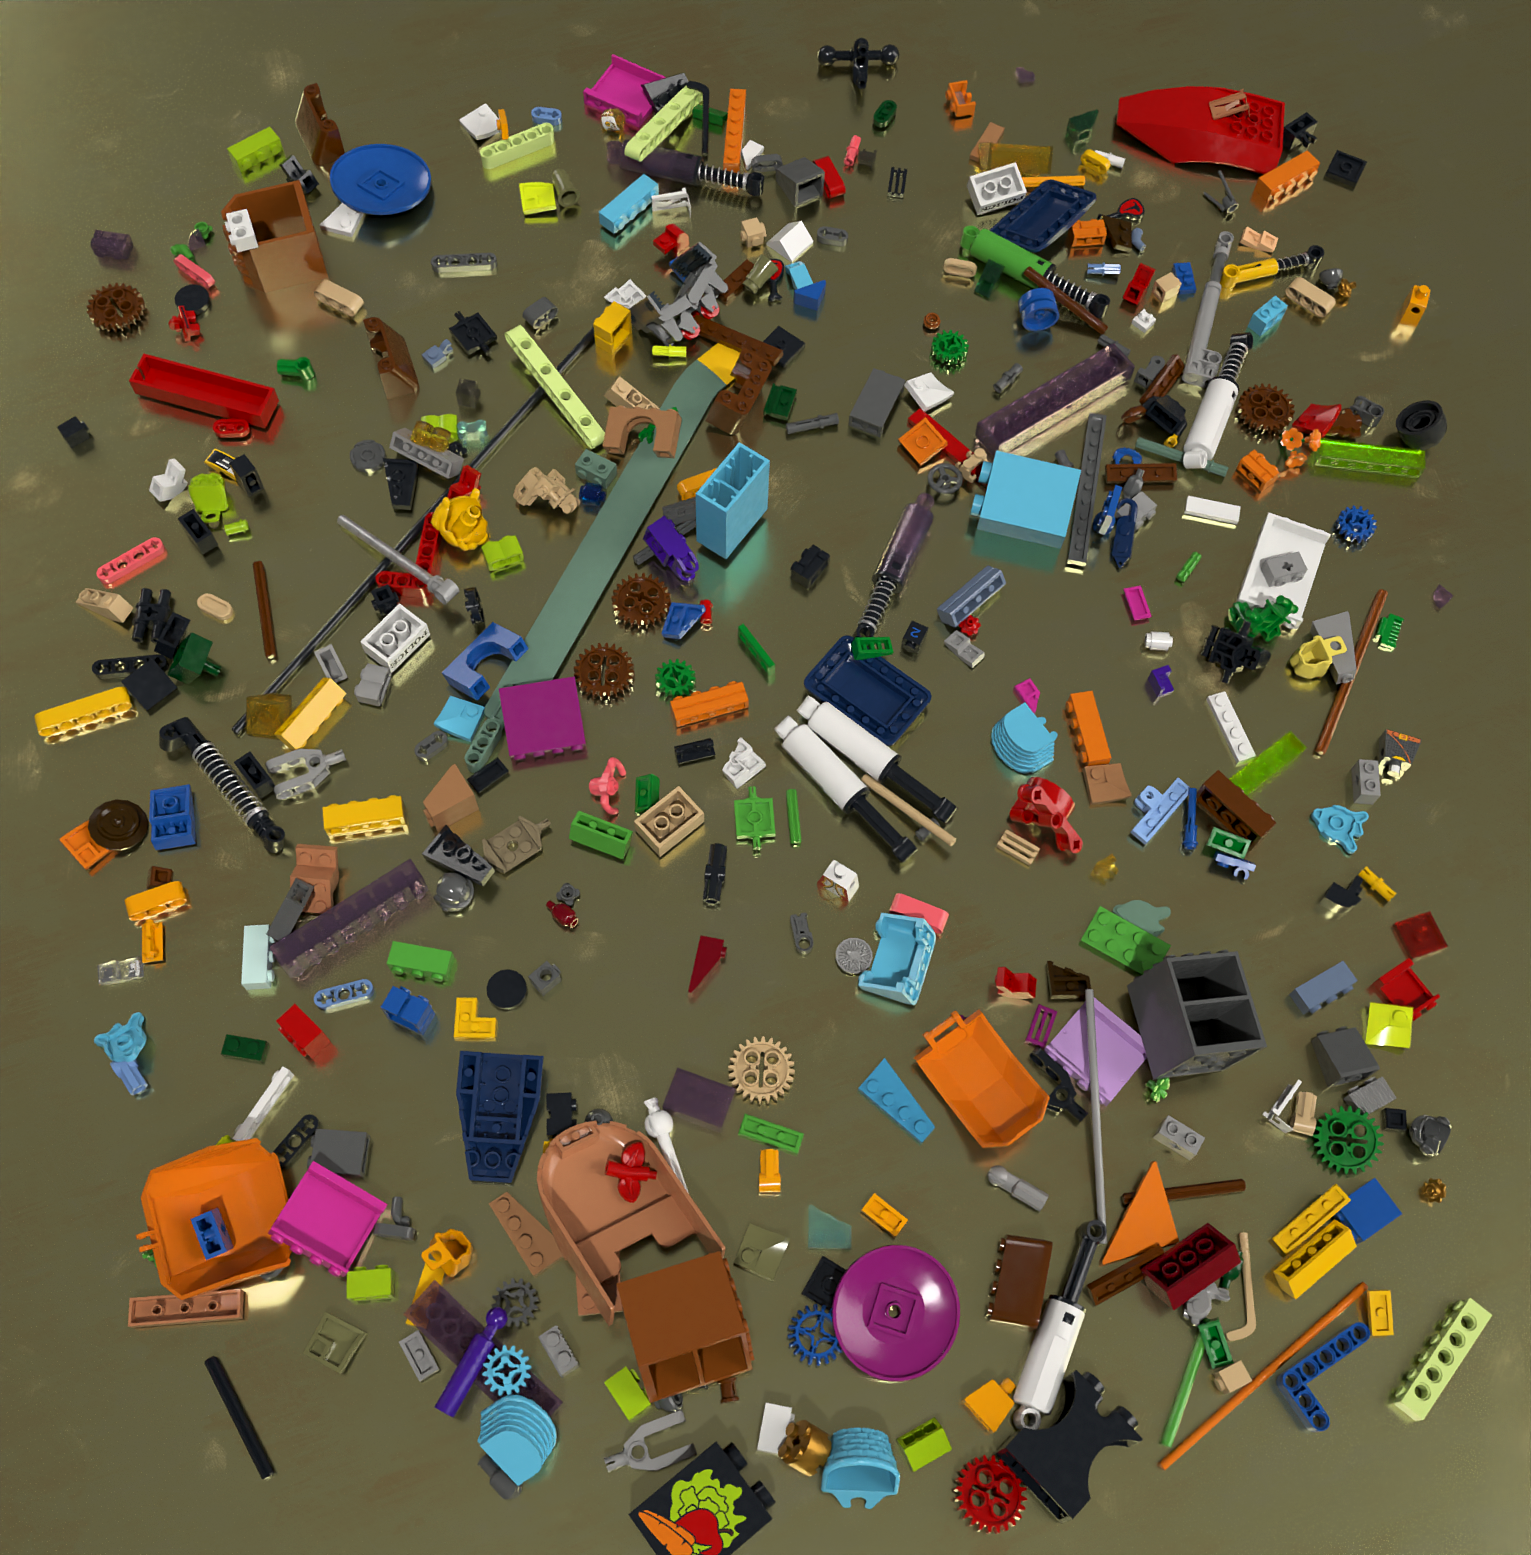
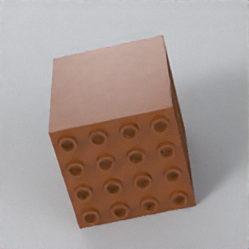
[617,1251,755,1403]

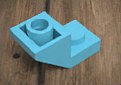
[784,261,813,290]

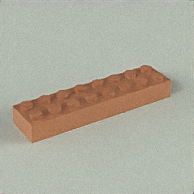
[128,1289,244,1328]

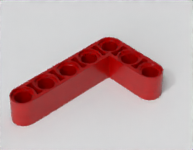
[376,512,442,598]

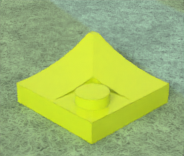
[519,182,557,215]
[1365,1002,1413,1048]

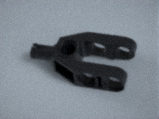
[1029,1047,1088,1123]

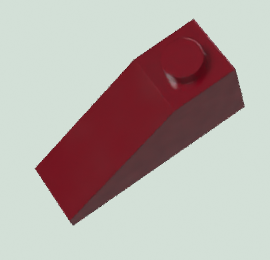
[688,935,727,999]

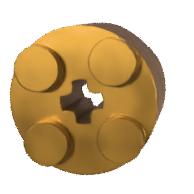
[778,1420,832,1476]

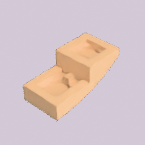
[1239,227,1278,252]

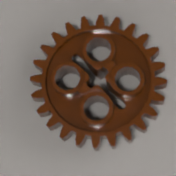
[87,283,145,333]
[1237,383,1295,435]
[611,573,671,629]
[574,642,635,700]

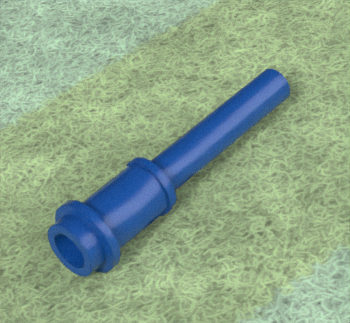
[1182,788,1198,850]

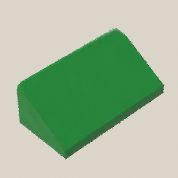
[693,104,728,126]
[635,774,660,814]
[1205,827,1251,859]
[1198,1317,1234,1369]

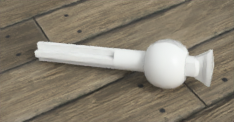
[644,1097,689,1193]

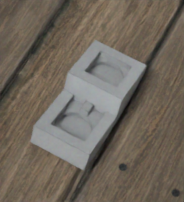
[944,630,985,668]

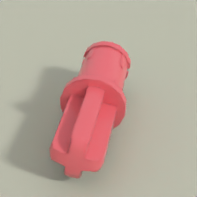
[844,135,861,166]

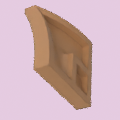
[1083,763,1132,805]

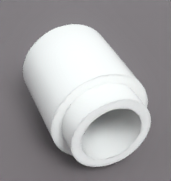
[1145,631,1173,651]

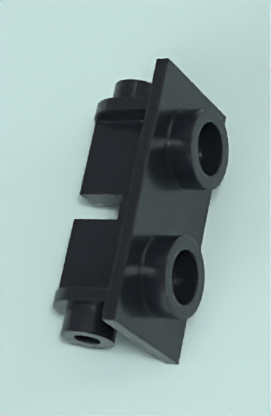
[674,738,716,764]

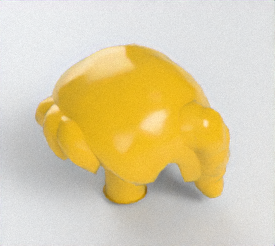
[431,488,488,551]

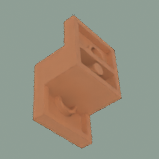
[290,844,339,914]
[576,1251,623,1316]

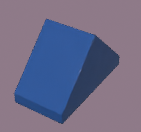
[793,280,826,311]

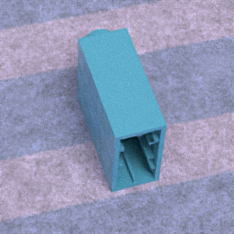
[696,442,770,559]
[970,450,1081,549]

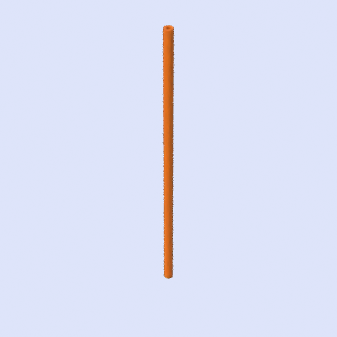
[1158,1282,1368,1471]

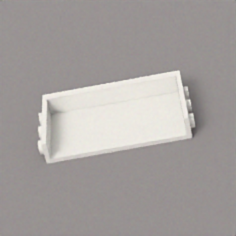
[1236,513,1331,630]

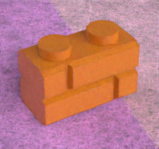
[1068,219,1107,247]
[1236,449,1280,492]

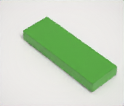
[738,1114,804,1155]

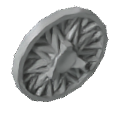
[836,938,873,974]

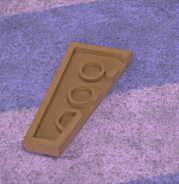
[489,1192,563,1277]

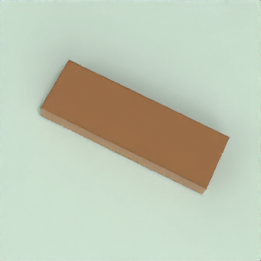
[969,122,1005,164]

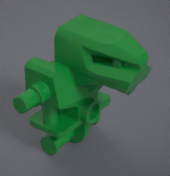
[1228,595,1298,642]

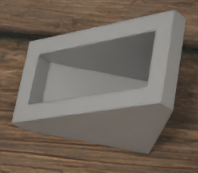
[314,644,348,683]

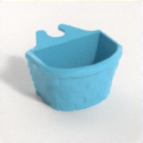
[991,702,1058,774]
[478,1394,557,1486]
[821,1428,900,1509]

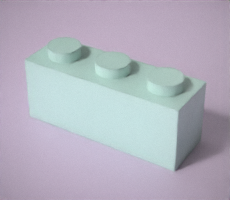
[241,924,276,990]

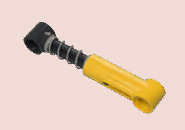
[1220,245,1325,288]

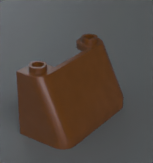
[295,83,345,166]
[363,317,419,400]

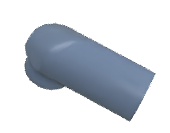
[1132,228,1146,252]

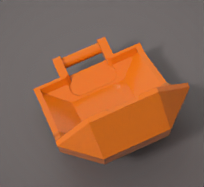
[914,1009,1050,1148]

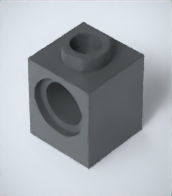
[528,961,561,996]

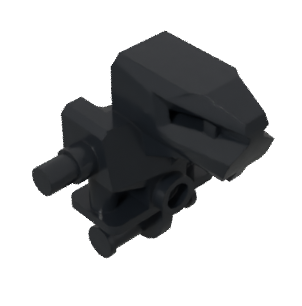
[1201,620,1271,684]

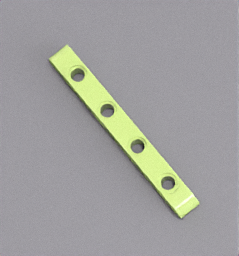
[624,86,703,162]
[504,325,605,449]

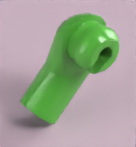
[170,244,195,261]

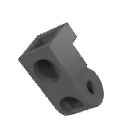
[1134,356,1165,389]

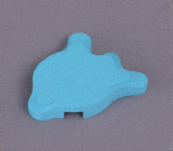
[1311,805,1369,854]
[94,1012,147,1062]

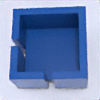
[381,986,435,1036]

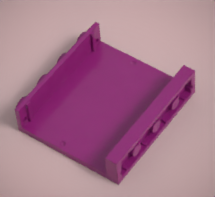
[499,676,586,761]

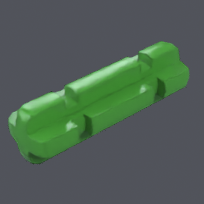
[1176,552,1202,582]

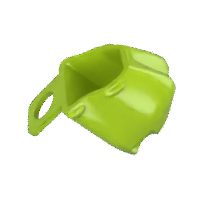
[188,473,228,523]

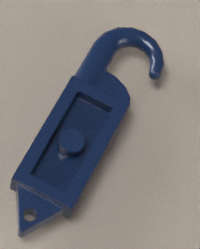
[1112,498,1138,569]

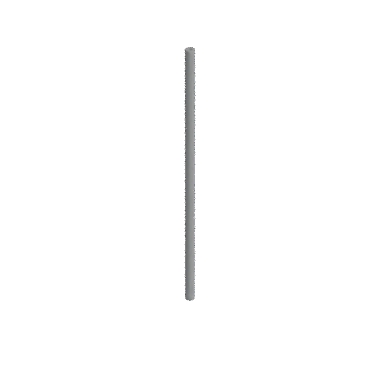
[1085,989,1107,1244]

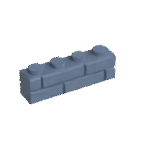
[937,565,1006,627]

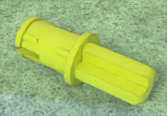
[652,344,686,358]

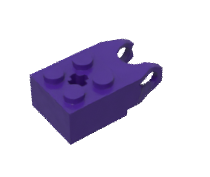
[643,515,699,583]

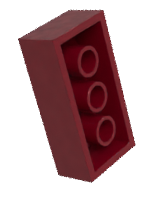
[1141,1223,1241,1311]

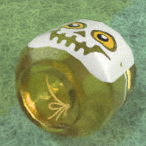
[600,108,625,131]

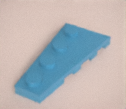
[858,1058,935,1144]

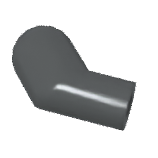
[391,1196,410,1227]

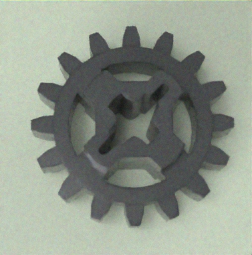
[491,1278,540,1328]

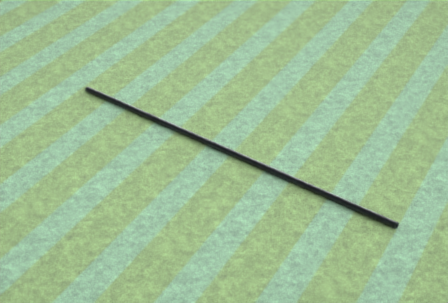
[231,326,595,735]

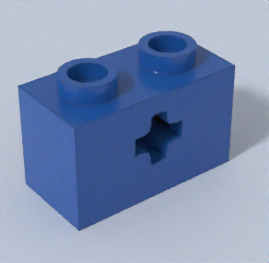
[191,1208,234,1260]

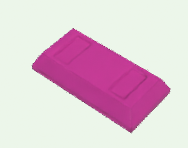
[1123,585,1152,621]

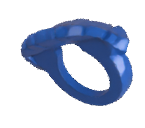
[1112,447,1142,464]

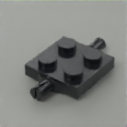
[449,311,497,355]

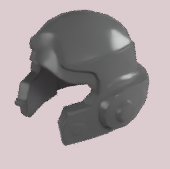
[433,873,474,912]
[1409,1114,1451,1157]

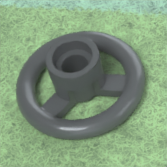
[927,463,963,494]

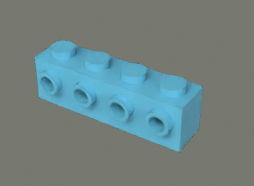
[599,174,659,234]

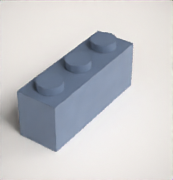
[1289,961,1358,1015]

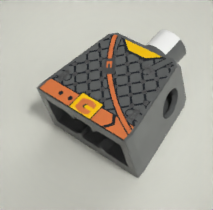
[1379,729,1422,777]

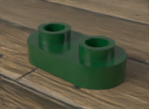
[873,100,897,127]

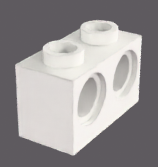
[225,209,258,252]

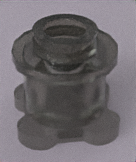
[858,149,877,170]

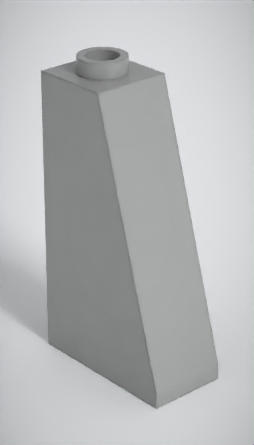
[1310,611,1357,684]

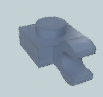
[421,339,453,369]

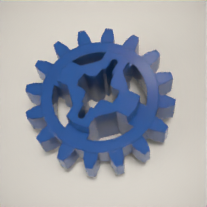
[1336,505,1377,543]

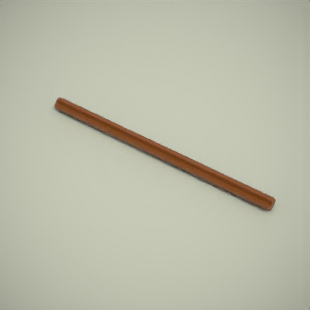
[1315,589,1388,755]

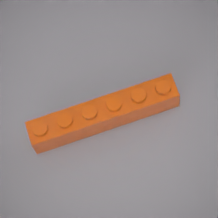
[723,89,746,174]

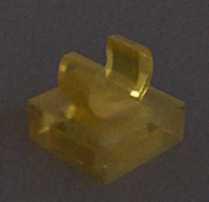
[1093,854,1119,880]

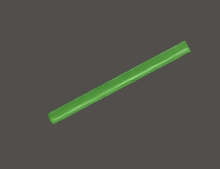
[1161,1318,1211,1448]

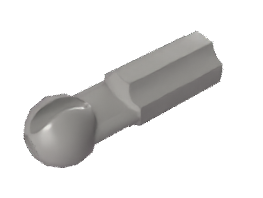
[988,1165,1049,1212]

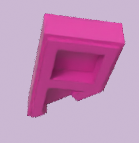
[1014,678,1040,714]

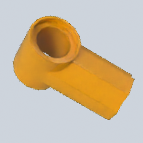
[759,1149,780,1192]

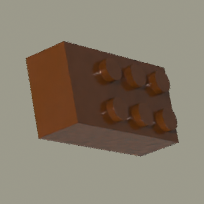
[1196,770,1276,852]

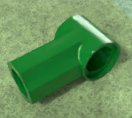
[277,357,315,380]

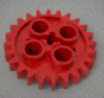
[953,1455,1027,1534]

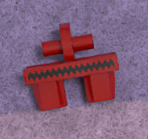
[168,306,200,341]

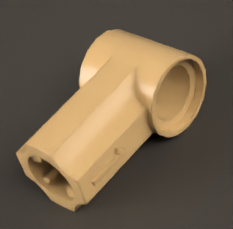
[1290,1092,1317,1136]

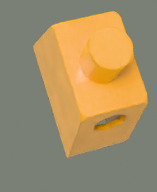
[1400,285,1431,328]
[962,1377,1016,1434]

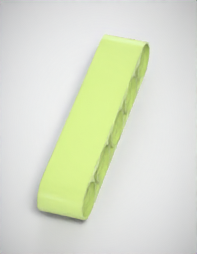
[480,123,555,169]

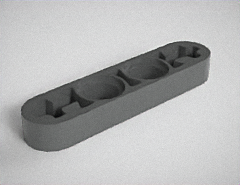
[431,253,497,273]

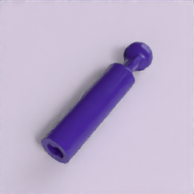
[434,1307,508,1418]

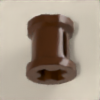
[717,1377,739,1404]

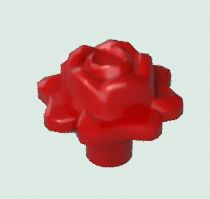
[958,615,981,636]

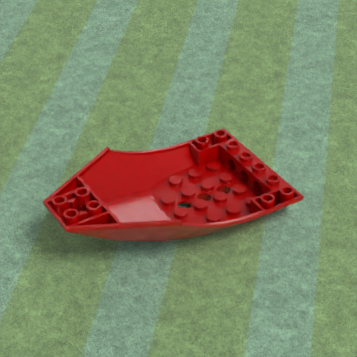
[1116,86,1285,174]

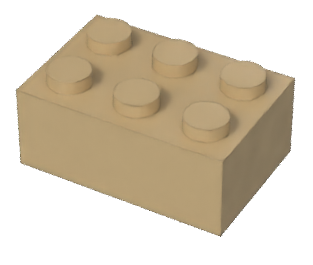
[634,786,704,857]

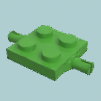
[734,786,776,850]

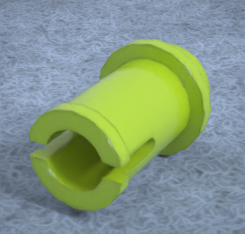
[224,519,249,536]

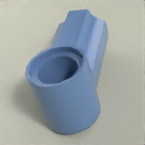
[110,1059,148,1096]

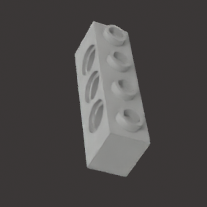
[389,428,464,479]

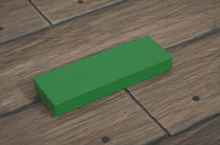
[738,623,775,676]

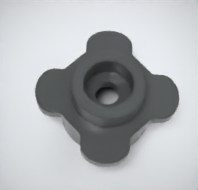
[556,883,580,906]

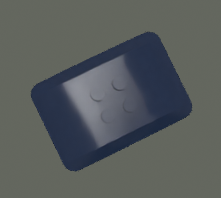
[990,179,1097,252]
[804,635,932,746]

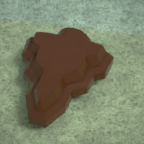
[1326,408,1362,439]

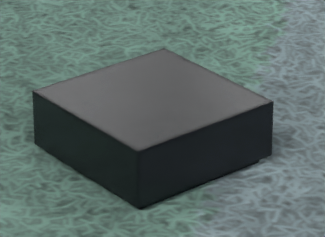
[1383,1108,1407,1132]

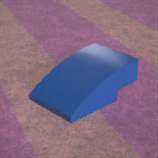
[149,784,196,850]

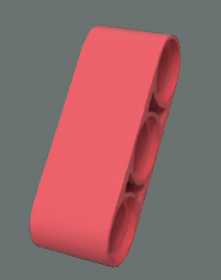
[889,893,949,934]

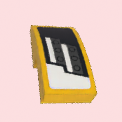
[204,449,236,481]

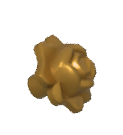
[1338,278,1357,298]
[1424,1178,1446,1203]

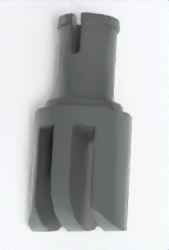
[477,1454,522,1500]

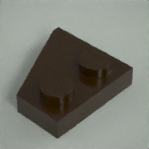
[1100,215,1132,253]
[1046,961,1091,999]

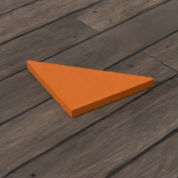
[1100,1161,1179,1264]

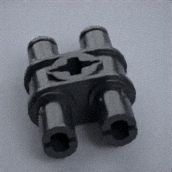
[131,588,171,644]

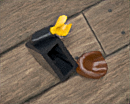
[1121,395,1187,448]

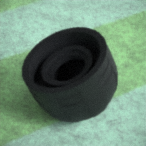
[1396,400,1447,450]

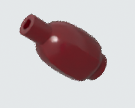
[546,900,579,928]

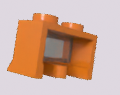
[945,80,976,117]

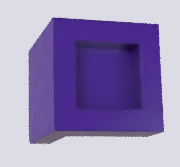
[1148,665,1174,697]

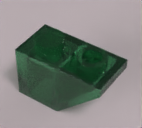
[1066,109,1099,144]

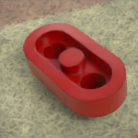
[213,419,250,438]

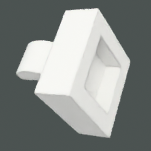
[1131,309,1156,333]

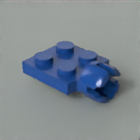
[1092,485,1122,535]

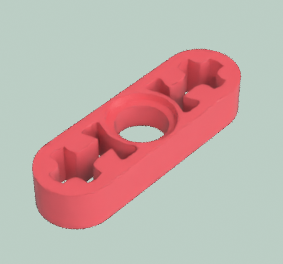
[173,254,215,289]

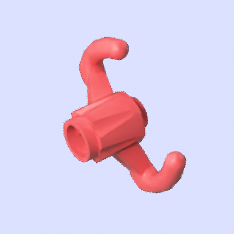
[589,757,626,815]

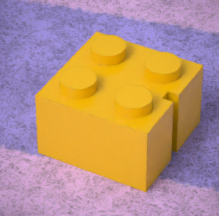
[593,301,632,355]

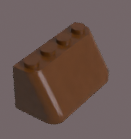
[986,1234,1053,1333]

